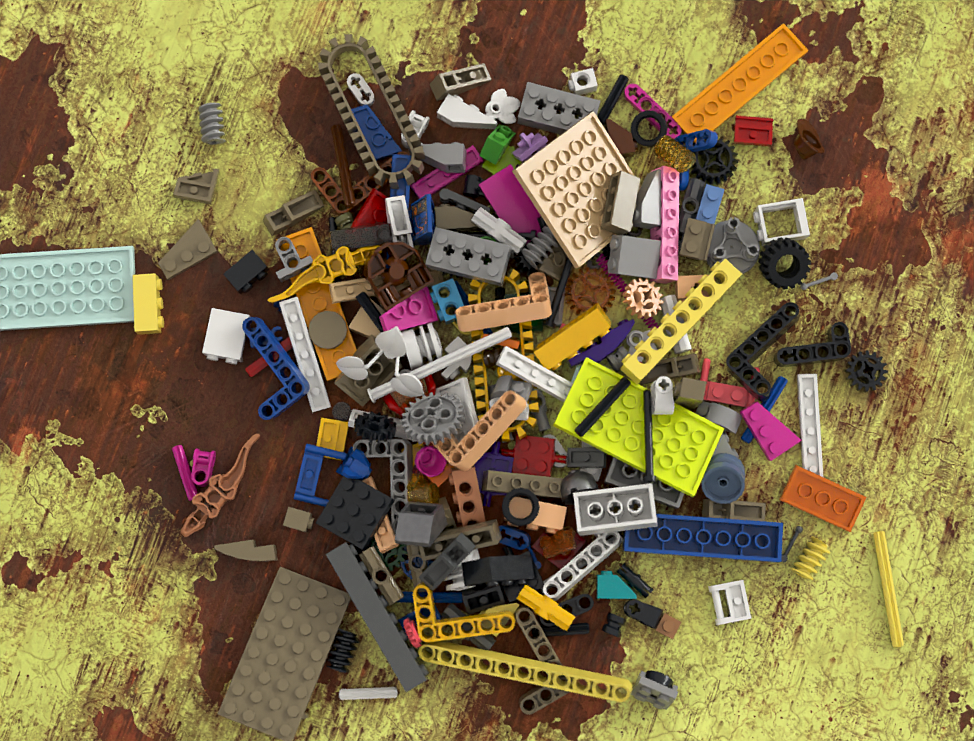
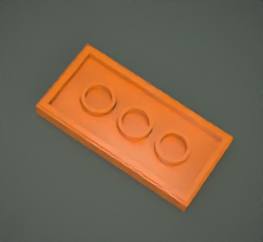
[779,465,867,532]

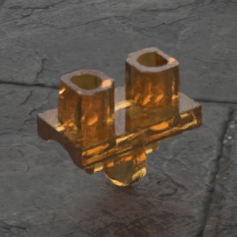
[540,529,576,559]

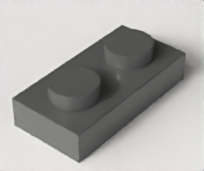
[567,447,607,468]

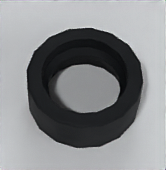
[631,110,668,147]
[502,488,540,526]

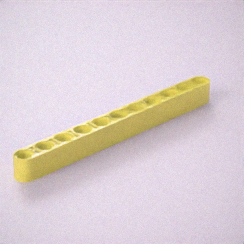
[418,641,632,702]

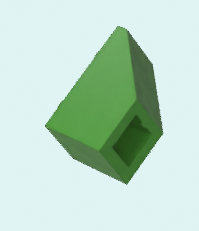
[479,124,516,165]

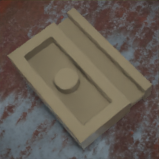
[679,218,715,262]

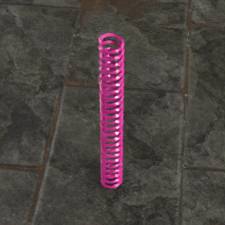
[596,253,660,331]

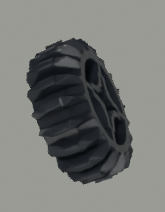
[689,136,738,185]

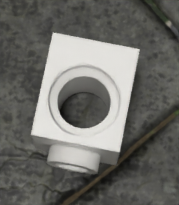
[568,68,598,95]

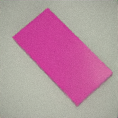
[478,164,541,245]

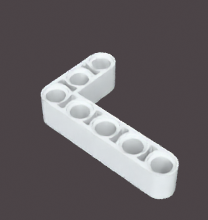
[543,509,620,601]

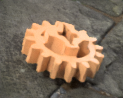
[622,277,664,320]

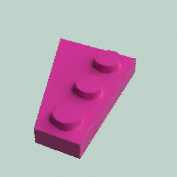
[740,402,802,461]

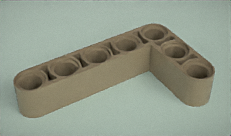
[514,606,569,714]

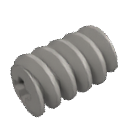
[198,103,226,145]
[521,226,559,269]

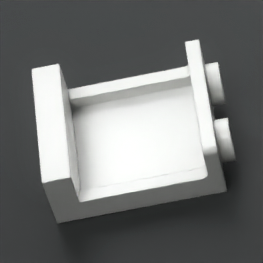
[202,308,251,364]

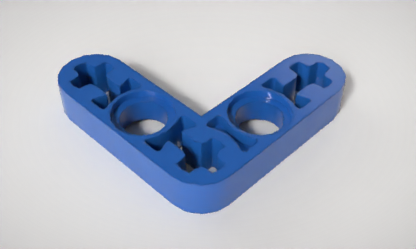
[671,129,718,191]

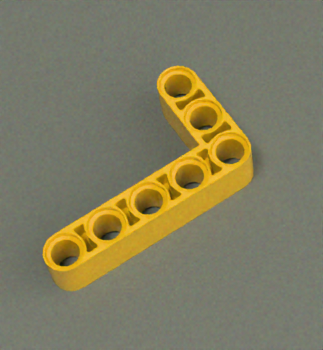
[413,582,516,642]

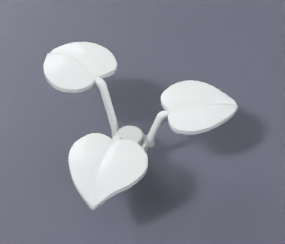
[336,326,424,397]

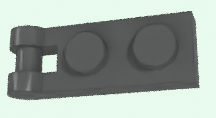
[439,189,491,214]

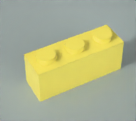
[132,273,164,335]

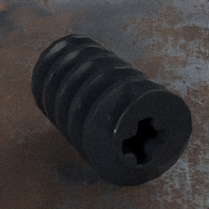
[327,628,360,673]

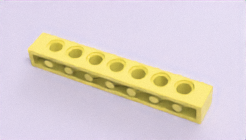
[620,259,742,385]

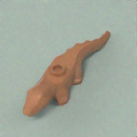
[181,434,260,537]

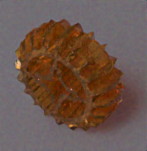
[564,267,616,316]

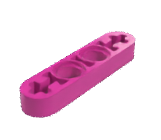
[624,84,682,141]

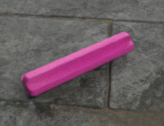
[172,445,198,501]

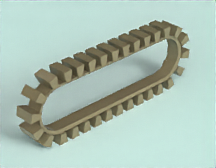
[318,34,425,189]

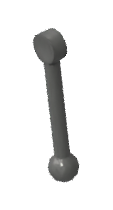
[781,526,803,562]

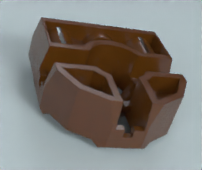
[363,242,434,311]

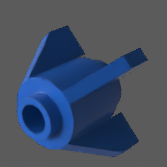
[336,446,372,480]

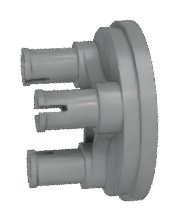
[706,217,760,274]

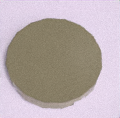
[308,311,347,350]

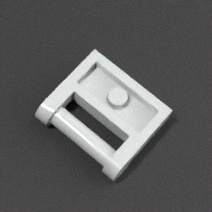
[708,580,751,625]

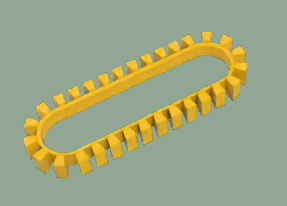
[468,269,539,442]

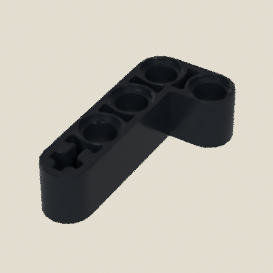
[774,322,851,367]

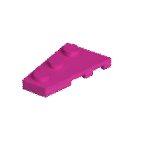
[379,286,438,332]

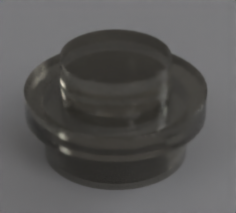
[332,402,352,421]

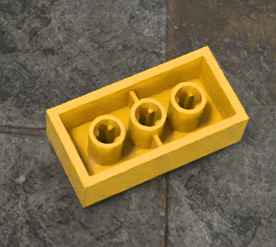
[533,303,611,371]

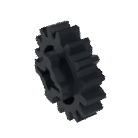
[845,350,888,393]
[354,411,396,443]

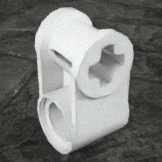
[401,110,430,148]
[650,376,674,415]

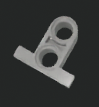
[275,237,313,283]

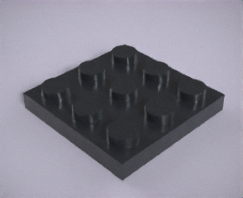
[316,476,395,551]

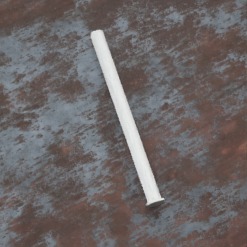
[367,327,512,403]

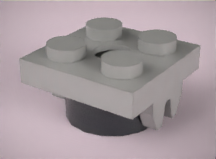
[631,671,678,710]

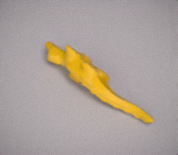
[268,246,382,303]

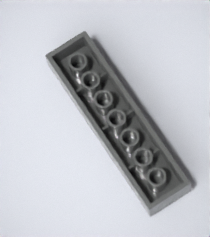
[326,542,429,692]

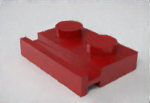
[733,115,774,147]

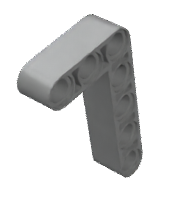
[353,439,413,534]

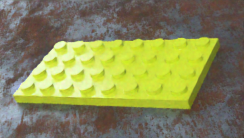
[553,357,724,497]

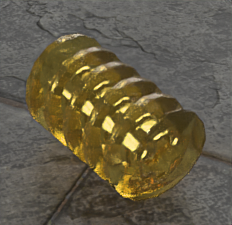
[655,135,696,173]

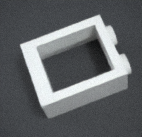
[753,198,810,246]

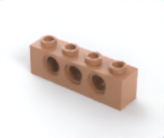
[448,465,485,527]

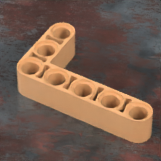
[455,272,552,332]
[431,390,526,471]

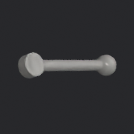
[800,272,838,290]

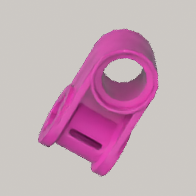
[191,448,216,487]

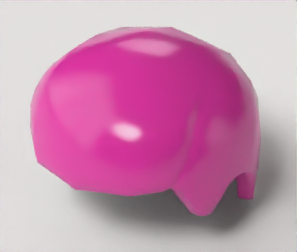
[415,446,447,477]

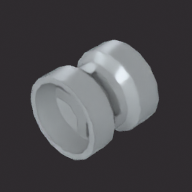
[606,346,629,372]

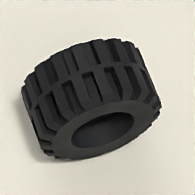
[758,237,811,289]

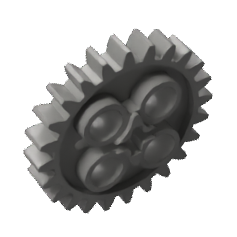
[401,391,465,445]

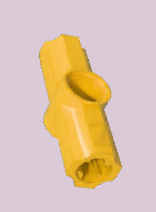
[516,584,575,631]

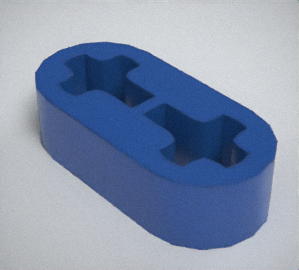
[499,525,531,550]

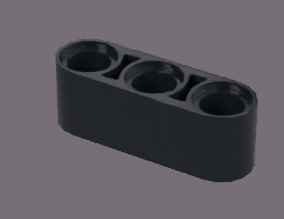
[539,594,594,626]

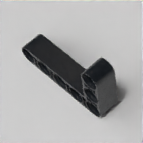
[726,302,799,402]

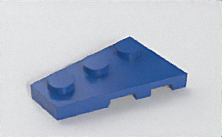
[351,104,402,161]

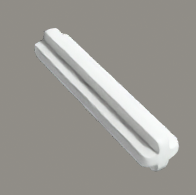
[339,687,398,700]

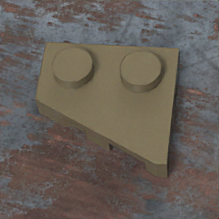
[173,169,219,205]

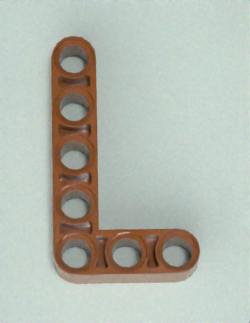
[311,152,409,216]

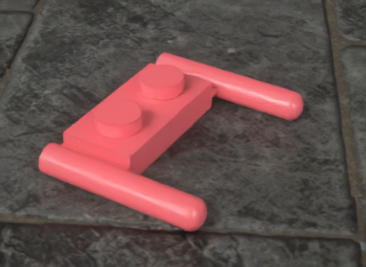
[700,358,760,408]

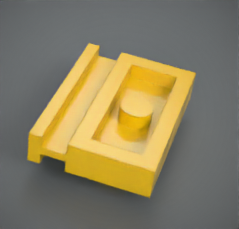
[316,418,349,461]

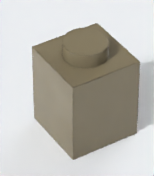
[283,507,315,533]

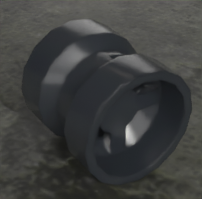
[601,612,626,638]

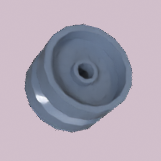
[701,453,745,504]

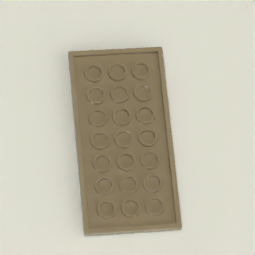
[218,567,351,741]

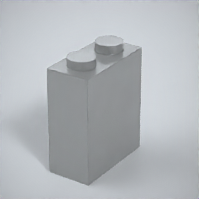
[607,235,661,279]

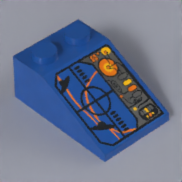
[408,194,436,246]

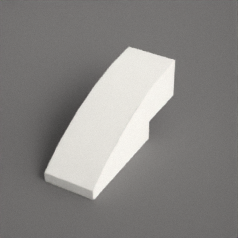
[385,195,414,248]

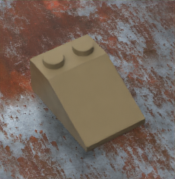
[334,335,402,407]

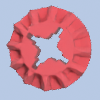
[403,617,423,648]

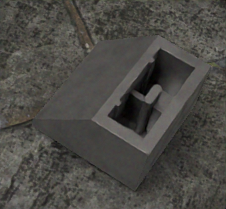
[395,501,447,547]

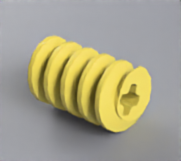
[790,536,831,580]

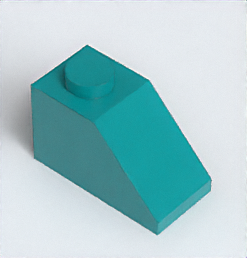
[596,571,637,599]

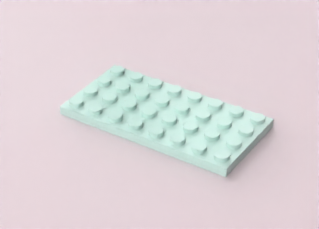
[0,246,135,331]

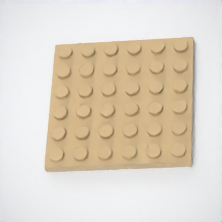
[512,111,641,268]

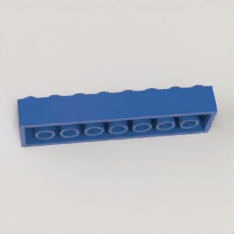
[622,514,783,563]

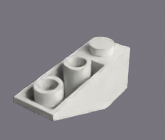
[437,94,497,129]

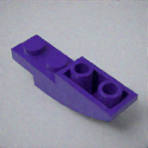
[567,319,635,369]

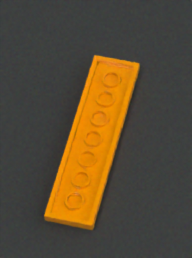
[672,23,808,143]
[276,227,357,382]

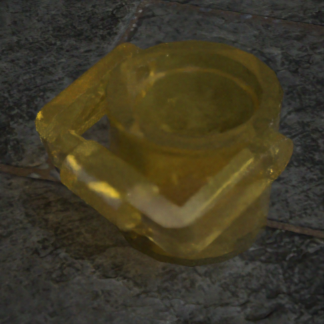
[406,473,439,504]

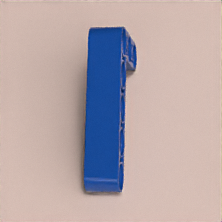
[242,317,310,420]

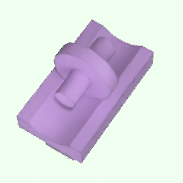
[512,132,548,163]

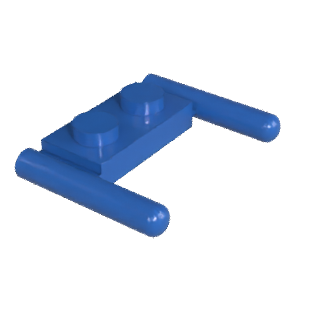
[294,444,347,507]

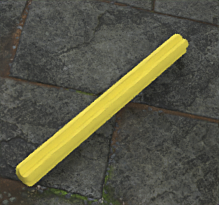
[873,531,904,648]

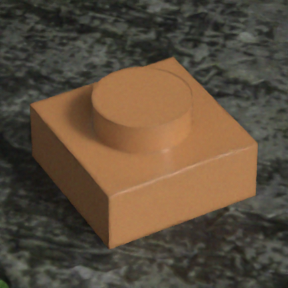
[655,613,681,639]

